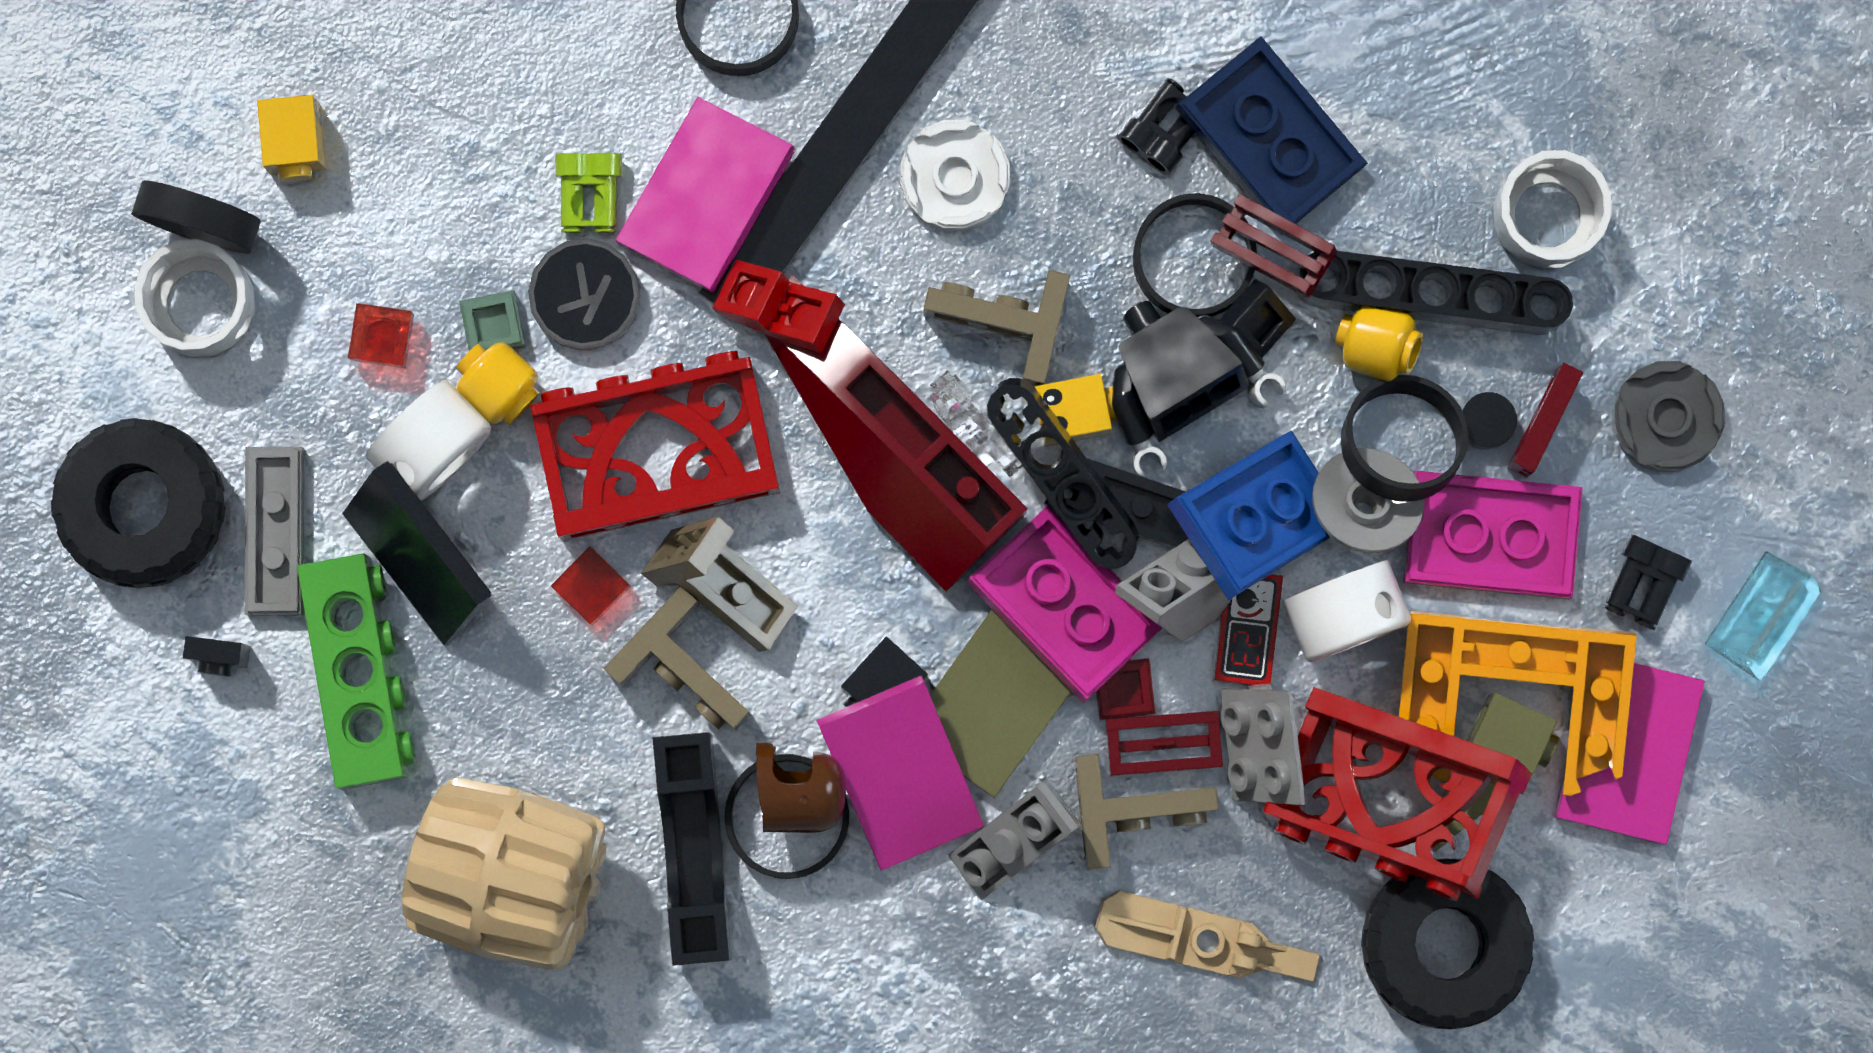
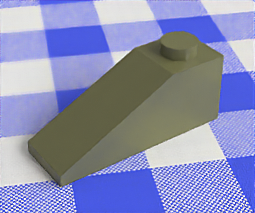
[1434,692,1559,852]

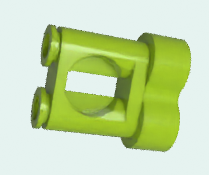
[555,153,622,233]

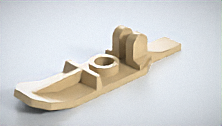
[1095,890,1320,982]

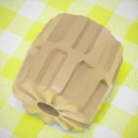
[402,778,607,970]

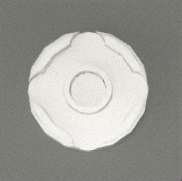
[900,120,1010,231]

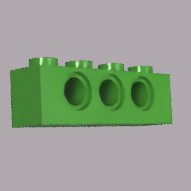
[297,553,416,790]

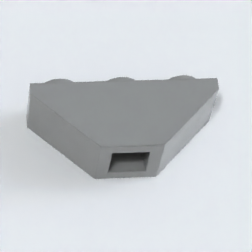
[1115,539,1232,642]
[948,779,1081,900]

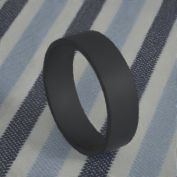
[676,0,799,76]
[131,180,261,254]
[1133,193,1257,317]
[1341,375,1469,502]
[724,754,849,879]

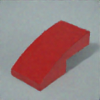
[712,260,845,353]

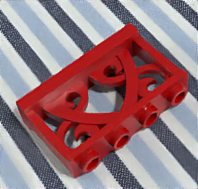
[530,351,780,541]
[1263,687,1532,901]

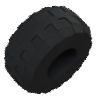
[51,418,226,588]
[1361,858,1534,1029]

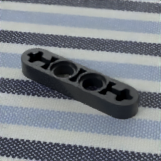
[987,378,1139,569]

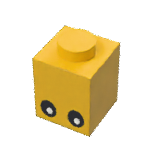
[257,94,326,182]
[1035,374,1117,447]

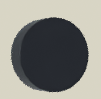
[1462,392,1517,450]

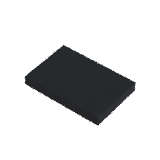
[342,461,492,645]

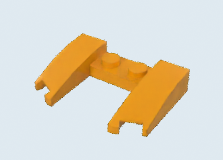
[1399,610,1637,796]

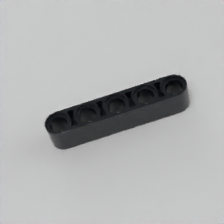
[1296,251,1573,335]

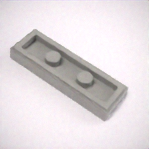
[245,446,304,616]

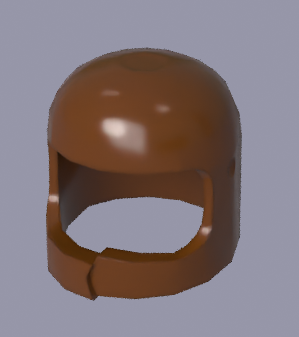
[756,743,846,833]

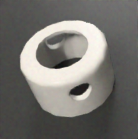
[1493,150,1612,269]
[134,239,255,358]
[366,380,491,501]
[1283,560,1411,662]

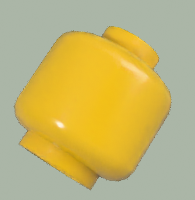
[1335,306,1423,381]
[455,342,540,426]

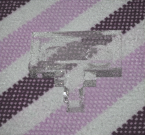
[930,370,1023,477]

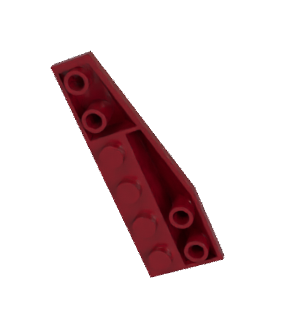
[764,275,1028,592]

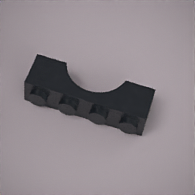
[652,732,732,966]

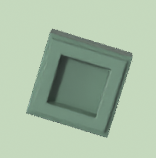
[459,290,526,351]

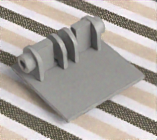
[1220,684,1305,805]

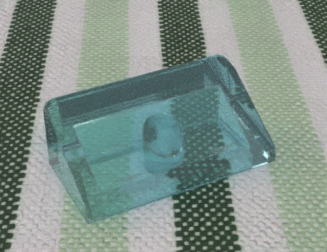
[1705,551,1821,680]

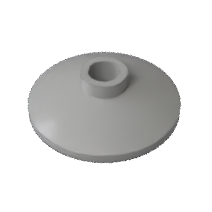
[1312,448,1424,553]

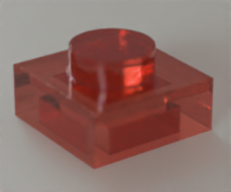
[348,303,414,369]
[551,546,631,626]

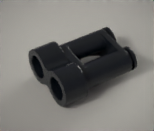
[1116,78,1195,175]
[1603,534,1692,631]

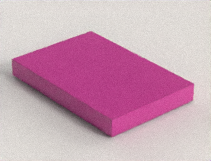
[616,96,796,294]
[1403,470,1583,600]
[966,506,1163,704]
[1554,663,1705,845]
[816,675,984,871]

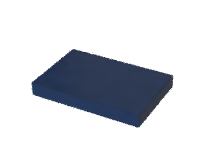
[1175,36,1368,235]

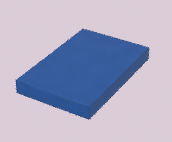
[1167,430,1331,600]

